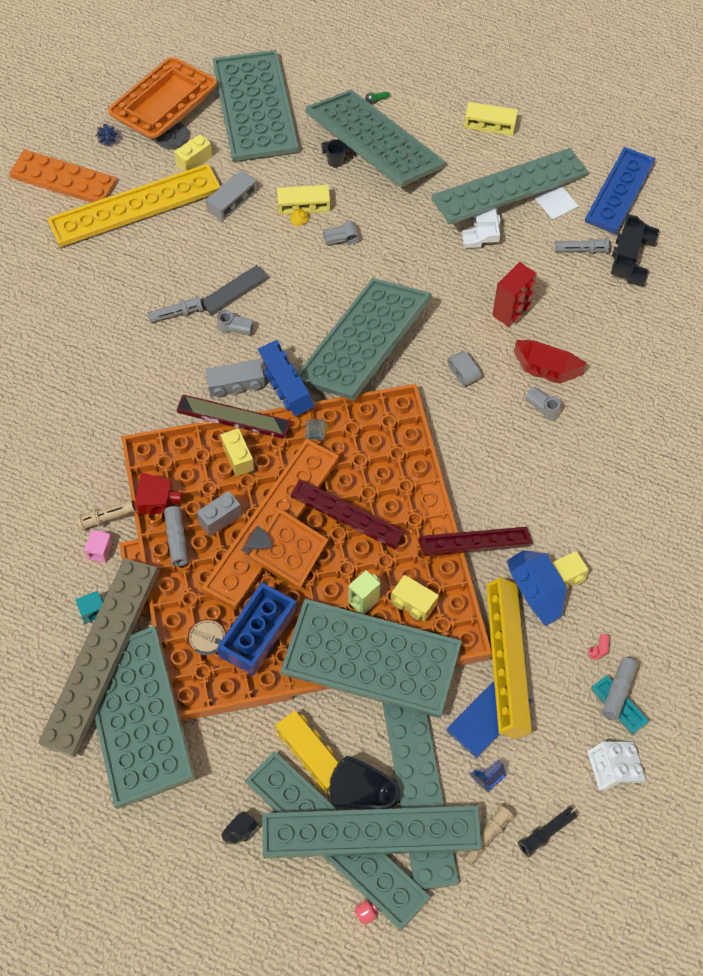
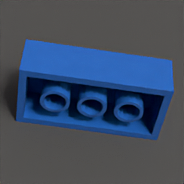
[217,582,297,676]

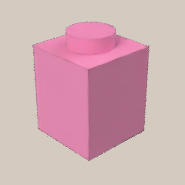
[84,530,113,563]

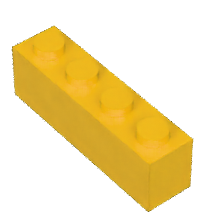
[275,710,340,795]

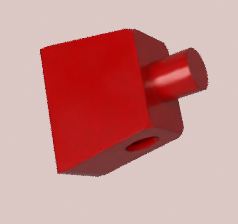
[134,473,182,514]

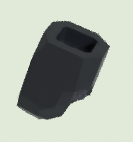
[221,811,259,844]

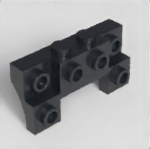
[611,214,659,287]

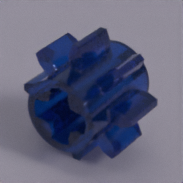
[95,124,118,145]

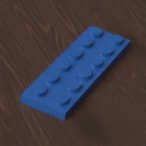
[585,147,656,234]

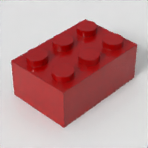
[492,262,537,327]

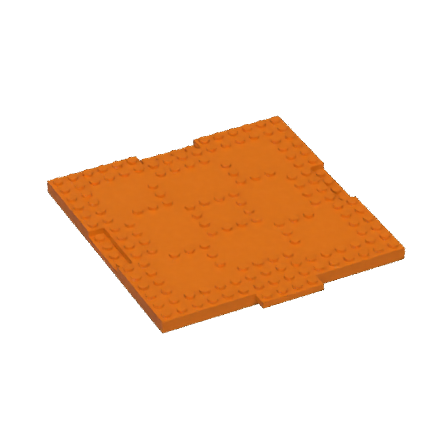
[119,384,492,722]

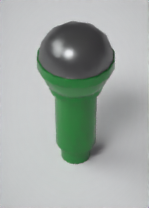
[365,92,390,104]

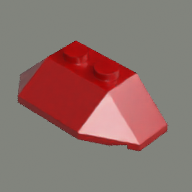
[514,340,587,384]

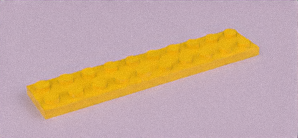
[47,163,220,248]

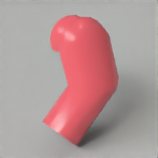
[588,634,610,660]

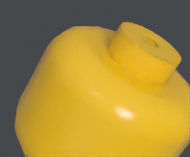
[290,209,309,226]

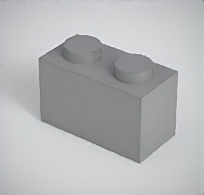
[197,491,242,536]

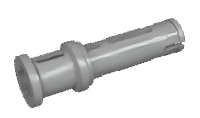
[555,238,609,254]
[147,295,203,323]

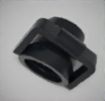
[321,139,350,168]

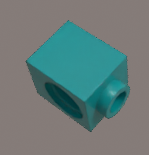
[75,591,105,624]

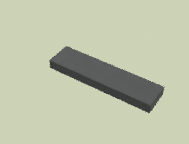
[200,265,268,316]

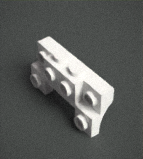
[462,208,500,248]

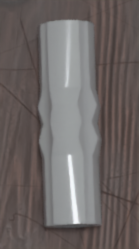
[164,506,188,566]
[601,658,638,720]

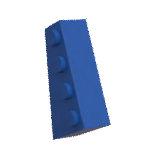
[258,340,314,417]

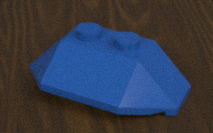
[507,550,567,626]

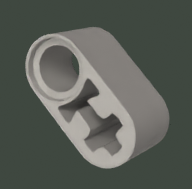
[447,350,481,386]

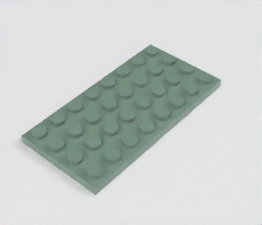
[212,50,299,161]
[305,89,446,187]
[297,278,432,401]
[280,599,462,718]
[94,626,196,809]

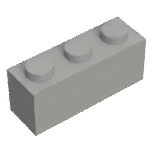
[206,170,257,221]
[205,359,265,397]

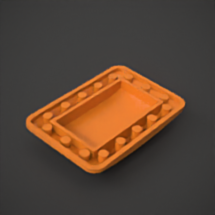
[108,57,217,138]

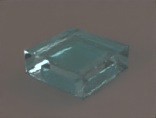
[305,420,325,440]

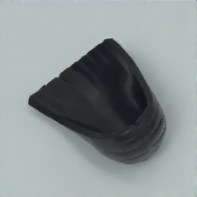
[329,756,401,809]

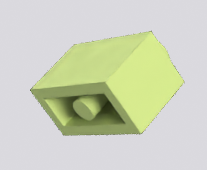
[348,570,380,614]

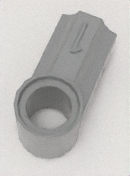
[323,221,359,245]
[217,310,254,335]
[525,387,561,420]

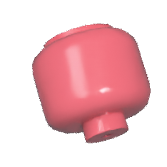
[355,899,378,924]

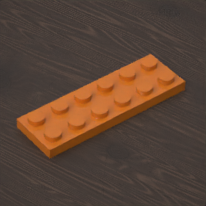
[9,149,117,203]

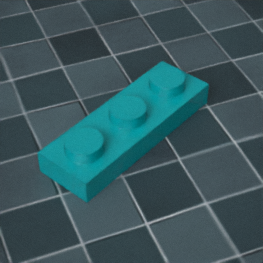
[591,675,649,736]

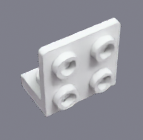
[587,742,646,791]

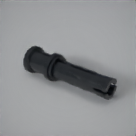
[518,806,577,857]

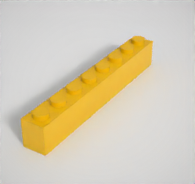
[486,577,532,739]

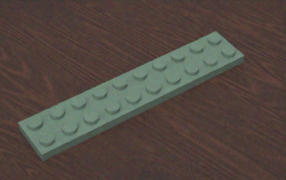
[431,148,589,225]
[382,703,459,890]
[245,751,431,931]
[262,806,482,859]

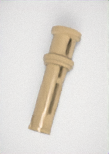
[77,500,136,531]
[461,805,514,866]

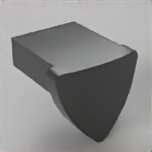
[241,526,272,554]

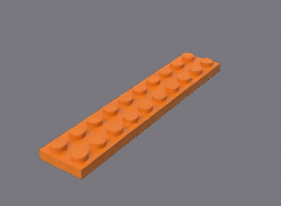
[201,439,339,610]

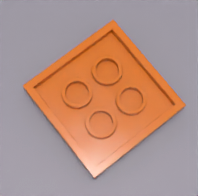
[248,508,328,589]

